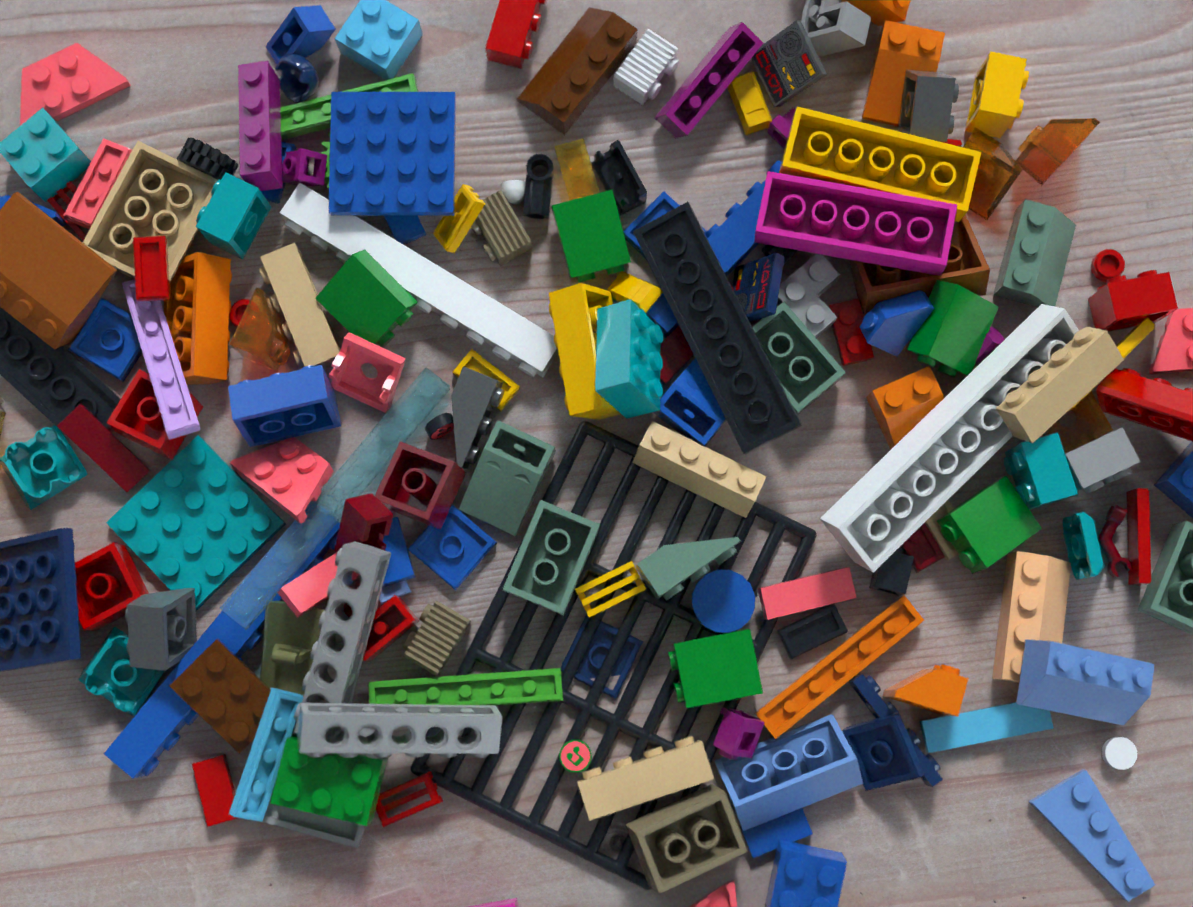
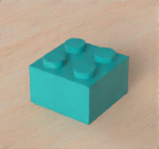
[0,108,91,203]
[195,172,272,260]
[1004,432,1078,510]

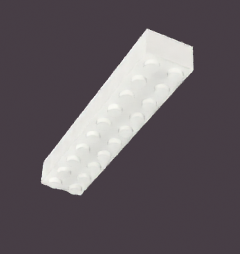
[820,304,1079,572]

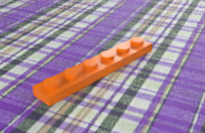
[754,595,924,739]

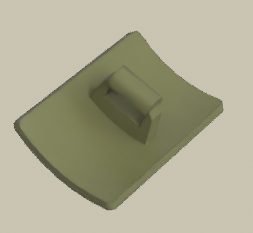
[260,601,324,696]

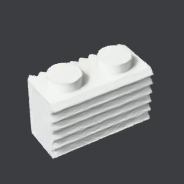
[613,29,679,105]

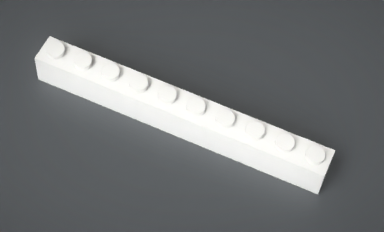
[280,183,559,378]

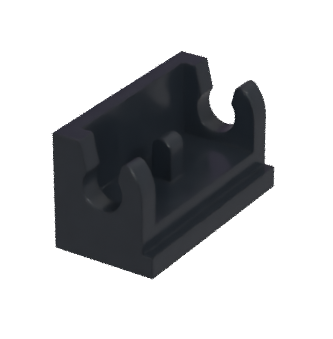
[592,140,647,216]

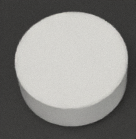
[1102,737,1137,770]

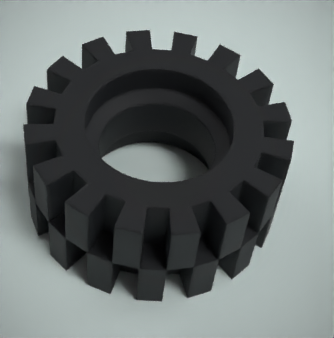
[177,138,238,180]

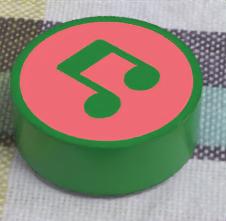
[559,739,592,773]

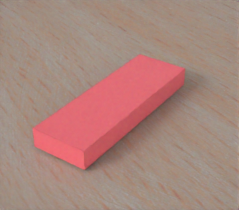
[63,138,132,229]
[278,553,360,618]
[758,567,857,620]

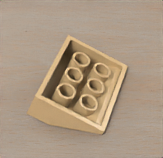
[82,141,218,284]

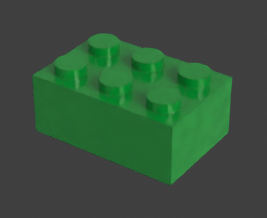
[270,736,388,826]

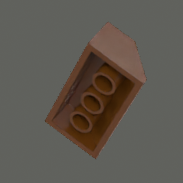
[517,8,638,135]

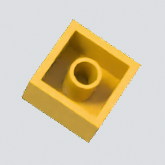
[965,51,1029,138]

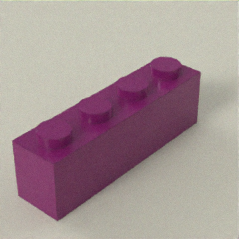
[655,22,763,138]
[238,60,283,191]

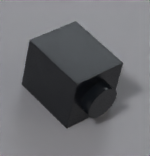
[869,548,914,596]

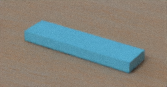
[229,687,303,822]
[919,702,1054,753]

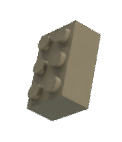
[625,784,748,894]

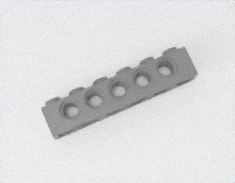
[294,541,391,736]
[297,703,502,758]

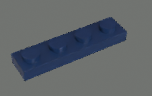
[848,674,943,787]

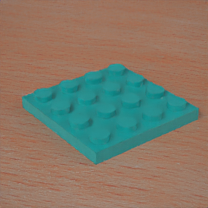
[106,435,286,611]

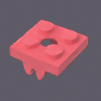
[328,332,406,413]

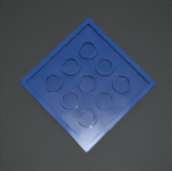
[329,92,456,216]

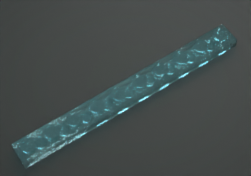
[220,368,450,630]

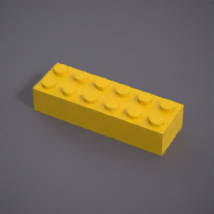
[779,106,981,222]

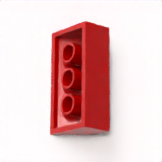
[1096,368,1193,442]

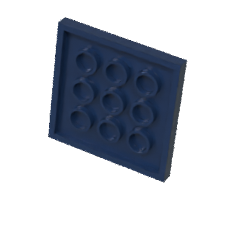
[0,528,81,672]

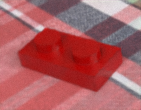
[828,298,874,366]

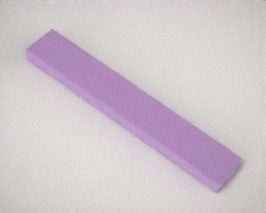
[122,279,201,440]

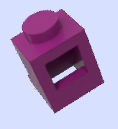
[282,148,327,187]
[713,707,765,761]

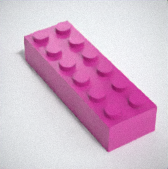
[754,171,957,276]

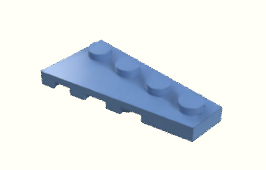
[1028,769,1155,902]

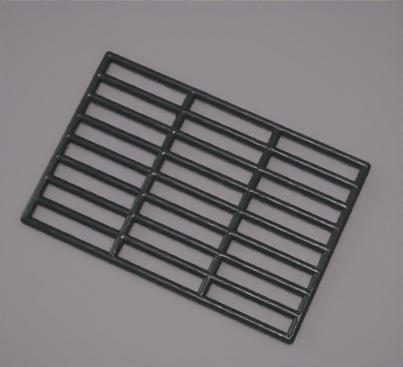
[410,421,817,890]

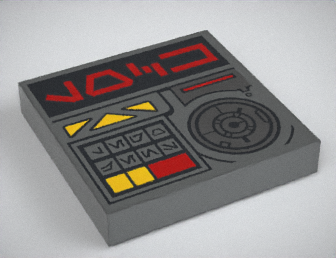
[751,20,827,107]

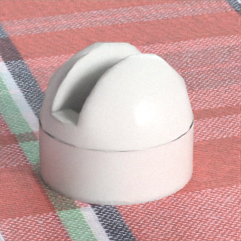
[501,180,525,204]

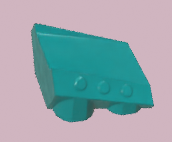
[0,425,88,510]
[1062,511,1106,580]
[78,626,165,716]

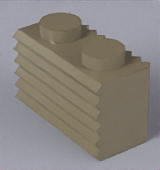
[471,190,532,266]
[402,601,471,676]

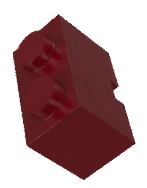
[334,493,394,573]

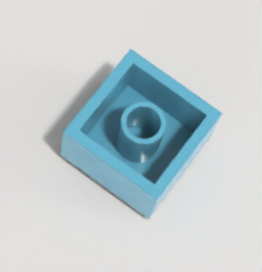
[334,0,423,80]

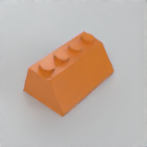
[164,252,232,385]

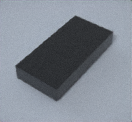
[777,604,848,659]

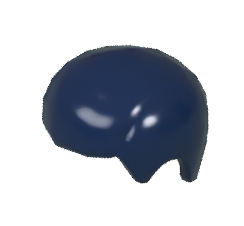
[275,54,318,103]

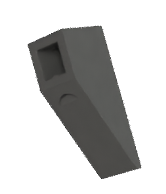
[451,366,504,469]

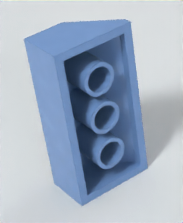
[1016,639,1155,725]
[714,714,863,831]

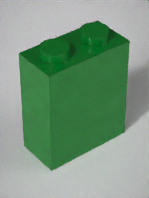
[551,190,631,283]
[315,249,418,348]
[907,280,999,378]
[937,476,1042,574]
[668,629,763,708]

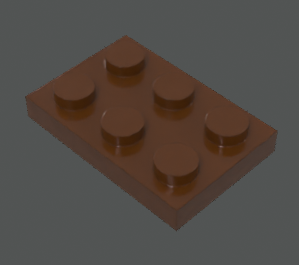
[169,638,271,754]

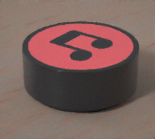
[425,413,454,440]

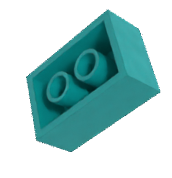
[595,299,663,419]

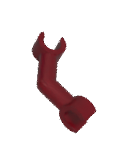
[1098,505,1132,577]

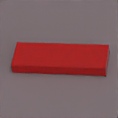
[1127,488,1151,586]

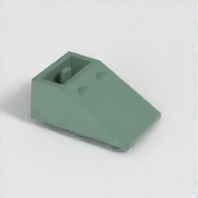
[459,420,556,537]
[636,537,740,601]

